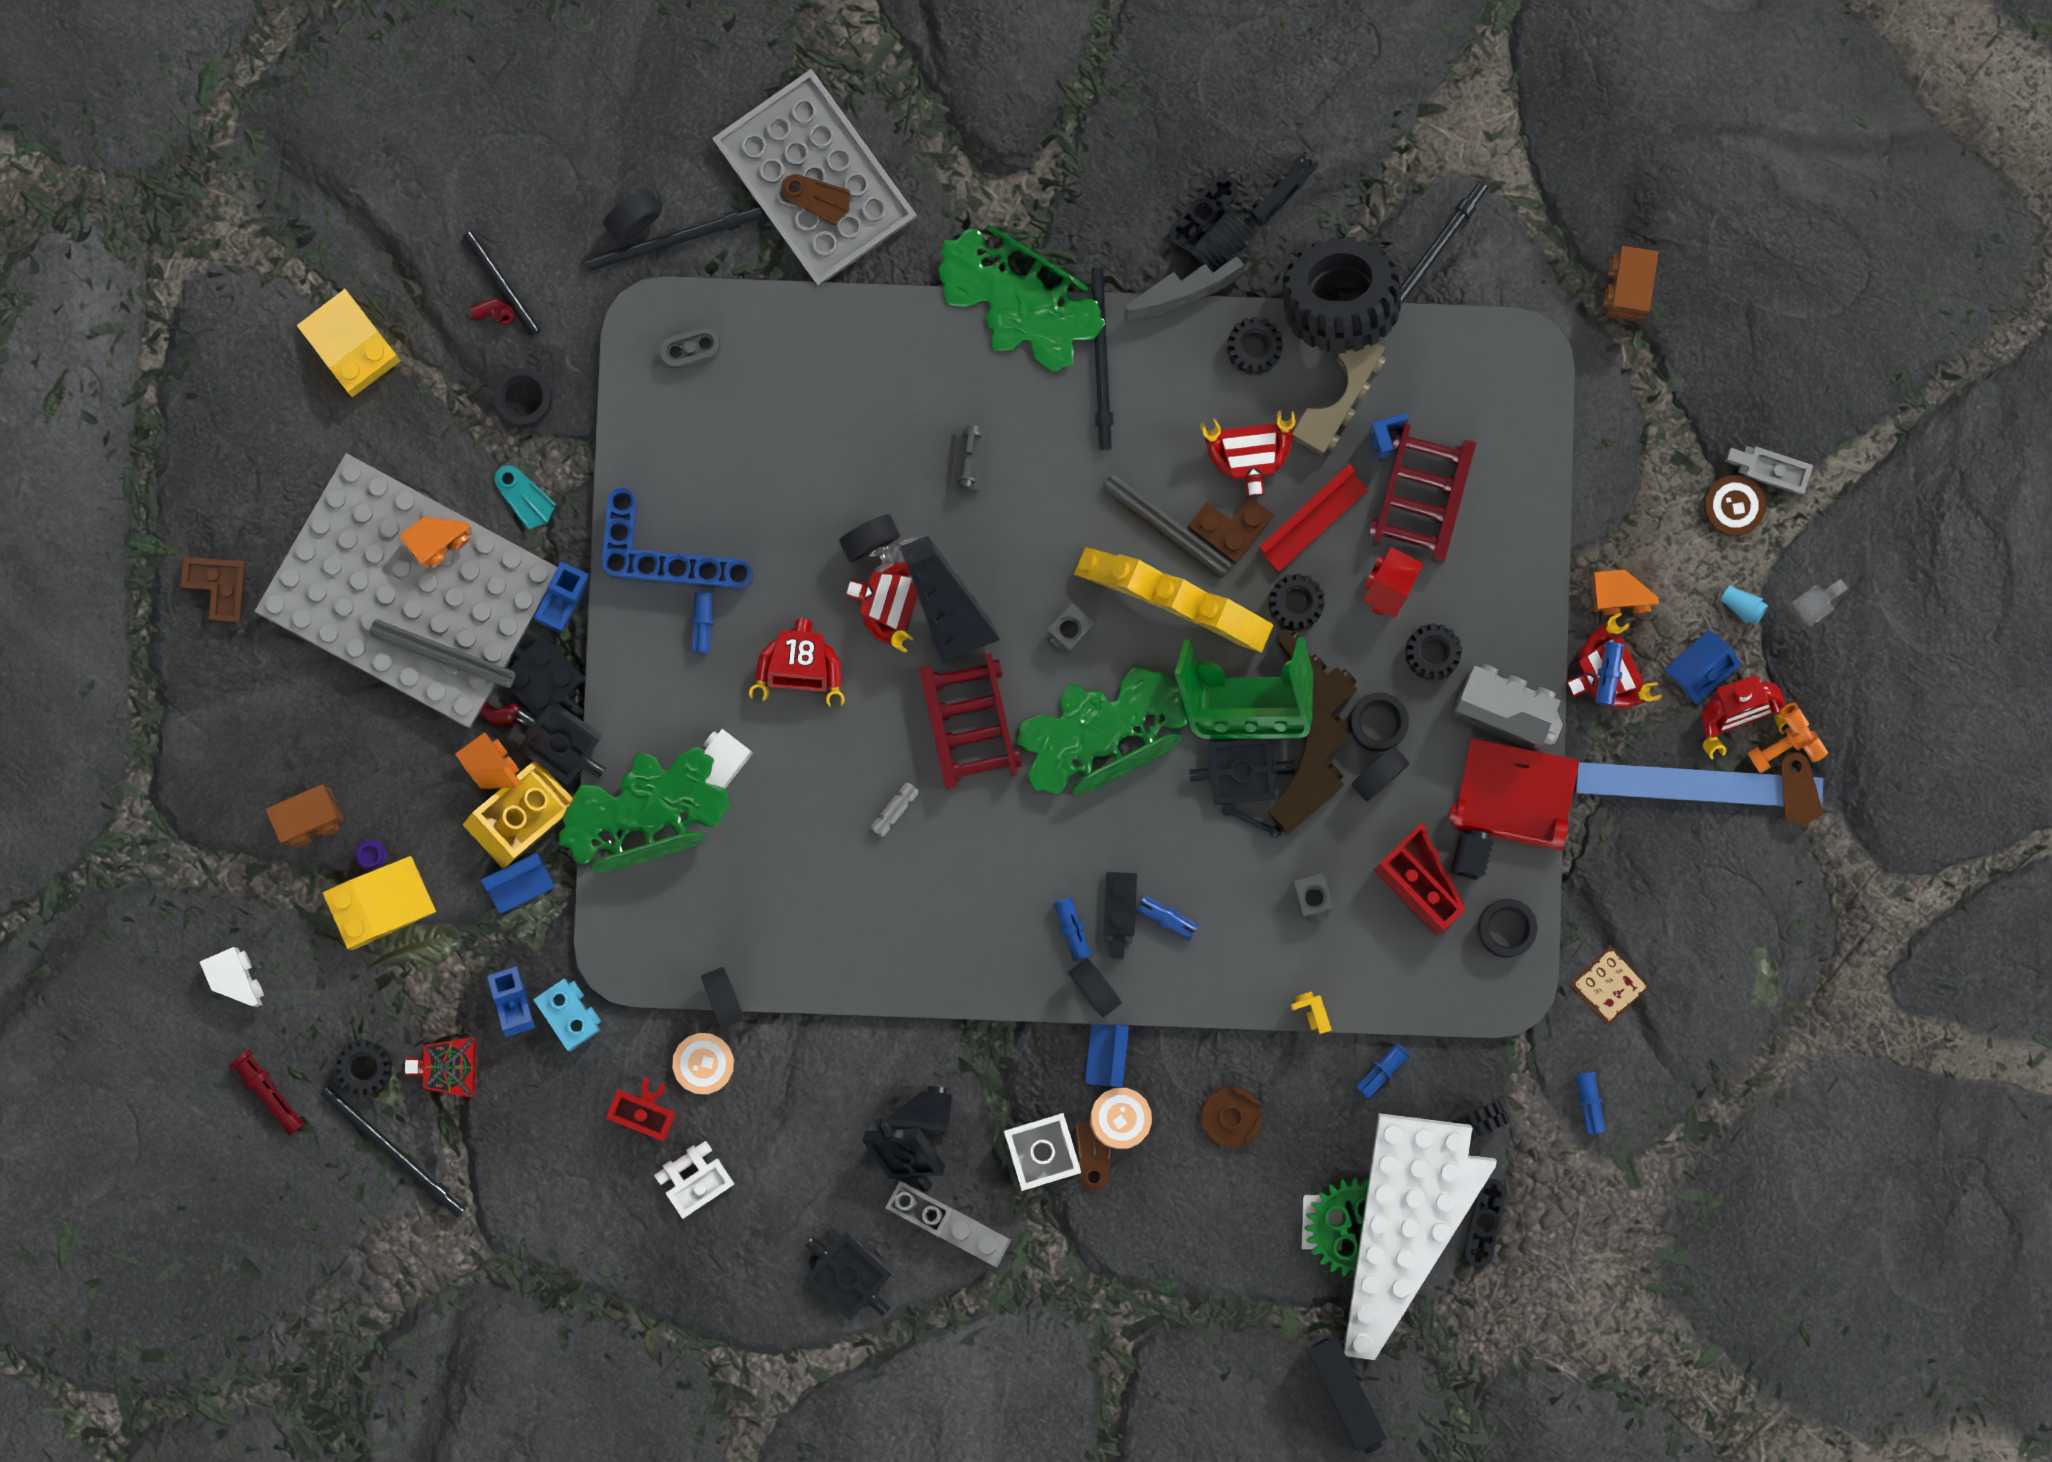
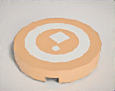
[672,1033,734,1094]
[1090,1088,1152,1149]

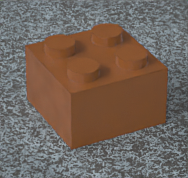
[1602,246,1659,322]
[266,784,345,849]

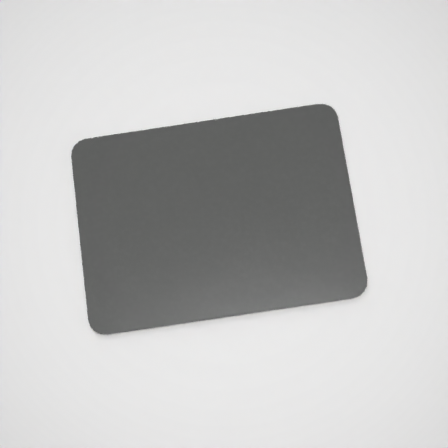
[574,276,1575,1039]

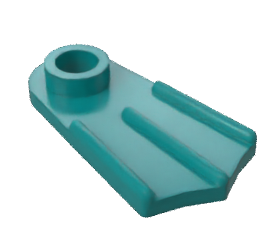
[494,465,557,530]

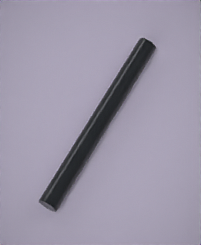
[462,231,541,336]

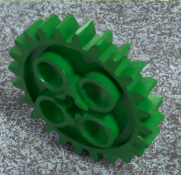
[1304,1177,1369,1277]

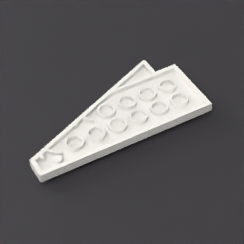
[1344,1113,1497,1360]

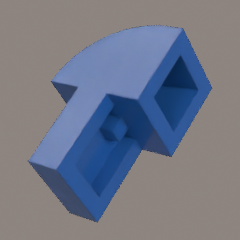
[534,562,589,634]
[487,966,535,1037]

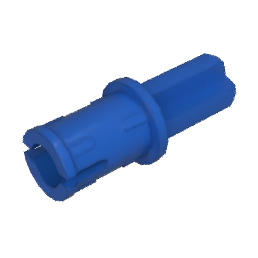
[690,592,714,654]
[1357,1042,1411,1098]
[1575,1072,1605,1134]

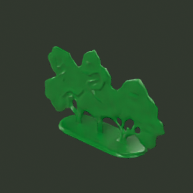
[938,224,1105,372]
[1017,665,1188,795]
[558,747,731,872]

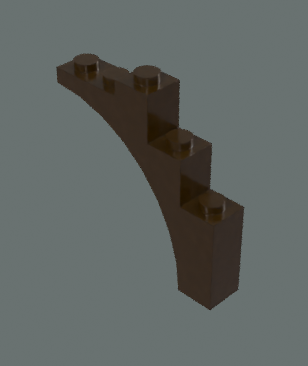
[1267,629,1357,836]

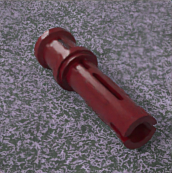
[228,1049,305,1136]

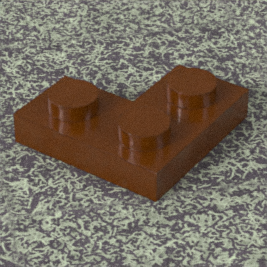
[1188,497,1274,564]
[181,557,246,623]

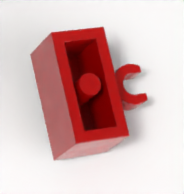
[1363,547,1424,618]
[606,1077,677,1141]

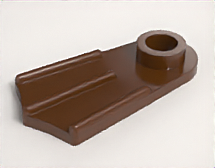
[781,174,850,225]
[1781,752,1824,825]
[1075,1119,1112,1191]

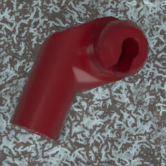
[469,298,515,325]
[479,701,520,727]

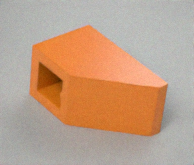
[399,517,473,570]
[1591,570,1659,616]
[455,732,522,789]

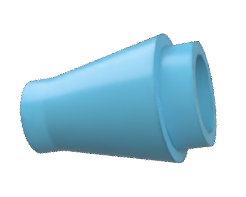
[1720,585,1768,626]

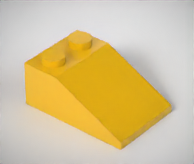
[297,289,401,398]
[463,761,573,869]
[323,856,436,950]

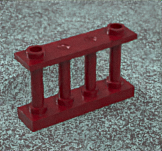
[1368,423,1476,564]
[919,653,1022,791]

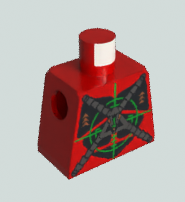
[405,1038,477,1097]

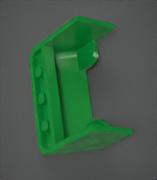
[1175,637,1313,739]

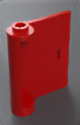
[1448,738,1580,851]

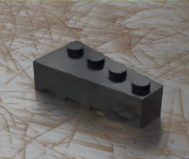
[899,536,1000,662]

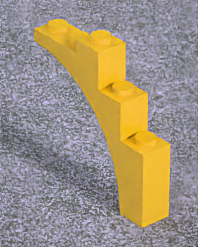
[1074,547,1273,653]

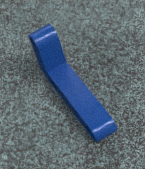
[602,487,754,590]

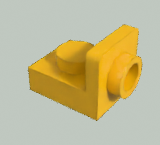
[1290,991,1332,1035]

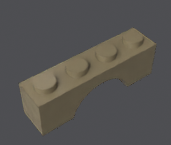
[1292,343,1386,457]

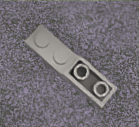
[886,1181,1011,1267]

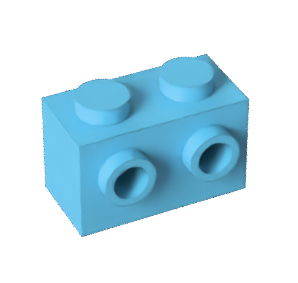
[533,979,601,1051]

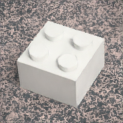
[1004,1113,1081,1191]

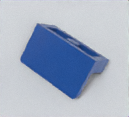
[1368,413,1409,461]
[1665,630,1742,705]
[481,853,555,914]
[1085,1024,1129,1088]

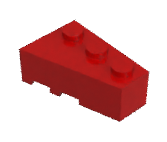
[1373,822,1466,936]

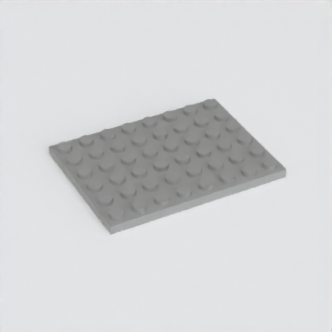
[255,453,558,729]

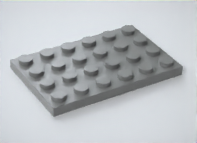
[712,69,917,286]

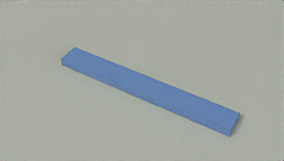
[1575,762,1823,807]

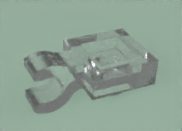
[869,536,921,573]
[1791,579,1848,627]

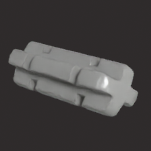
[871,782,919,837]

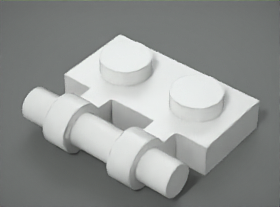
[654,1141,734,1219]

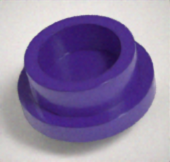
[355,840,386,871]

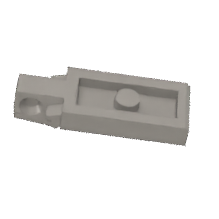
[1724,446,1813,496]

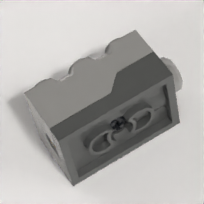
[1451,663,1563,751]

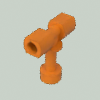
[1748,702,1828,774]

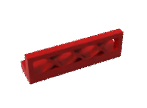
[1258,464,1369,573]

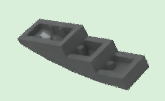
[1124,256,1244,322]

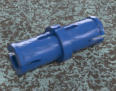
[1594,642,1625,706]
[1136,894,1199,941]
[1053,897,1092,962]

